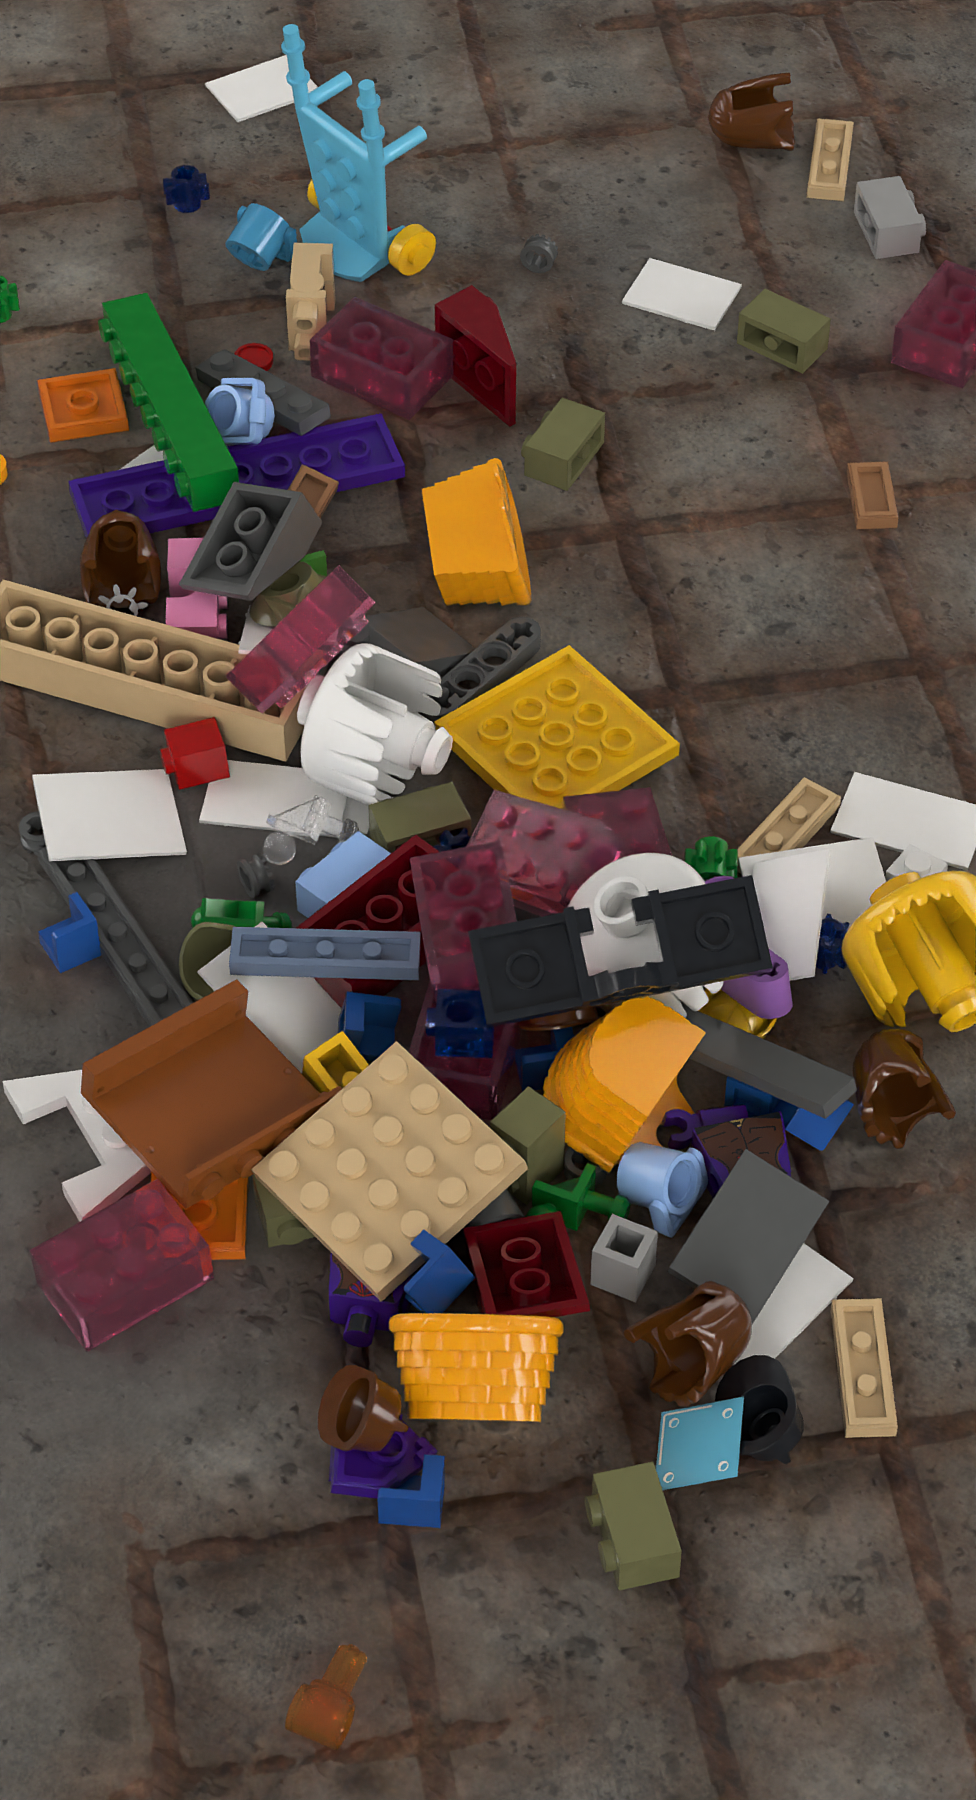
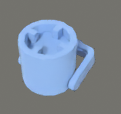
[205,378,275,445]
[617,1142,708,1238]

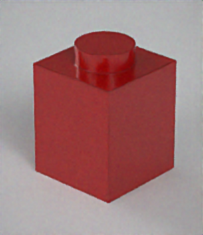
[159,717,230,790]

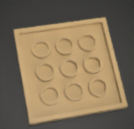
[251,1041,528,1302]

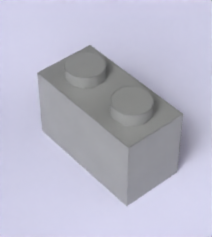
[854,176,926,259]

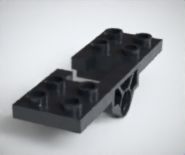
[468,875,773,1028]

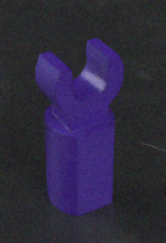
[662,1104,749,1150]

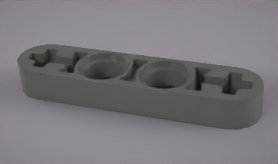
[421,617,541,723]

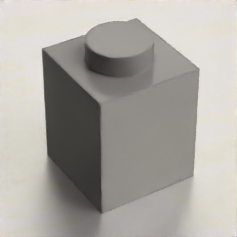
[590,1214,658,1303]

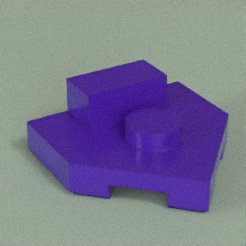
[329,1413,438,1499]

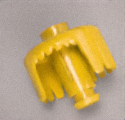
[842,871,976,1032]

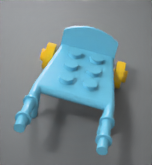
[281,24,436,282]

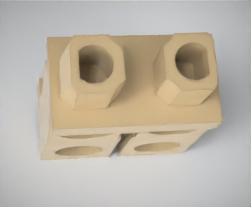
[286,243,335,361]

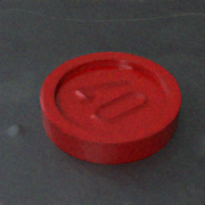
[234,343,274,371]

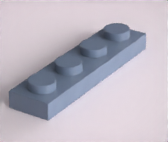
[229,927,421,980]

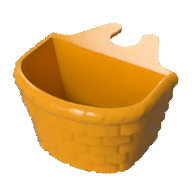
[421,458,532,606]
[542,997,706,1173]
[389,1313,564,1422]

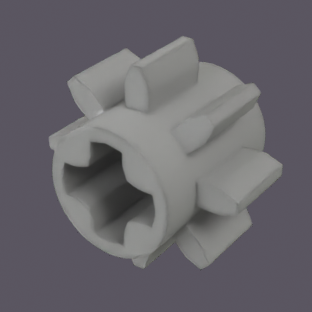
[98,584,148,617]

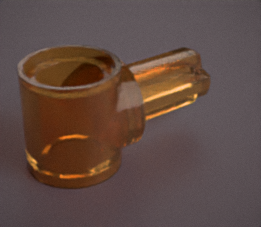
[285,1644,367,1750]

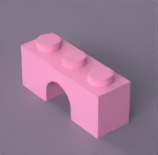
[166,538,228,639]

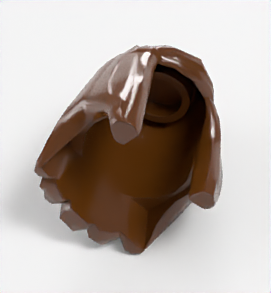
[708,72,795,151]
[80,510,161,614]
[852,1028,956,1149]
[623,1281,752,1408]

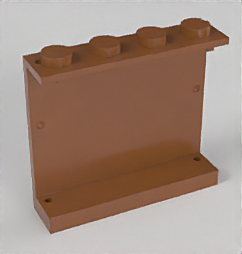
[81,979,342,1209]

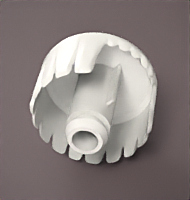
[297,643,453,805]
[568,853,724,1018]

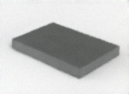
[667,1149,829,1324]

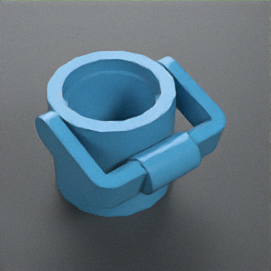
[225,203,297,271]

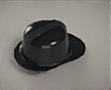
[715,1355,804,1464]

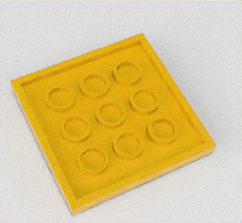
[434,645,680,836]

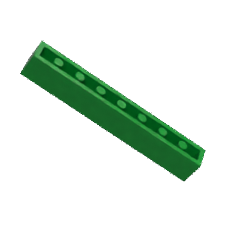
[98,293,239,512]

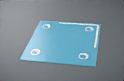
[656,1396,744,1490]

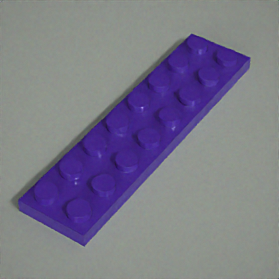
[68,413,405,539]

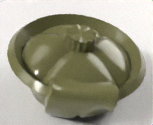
[249,561,334,631]

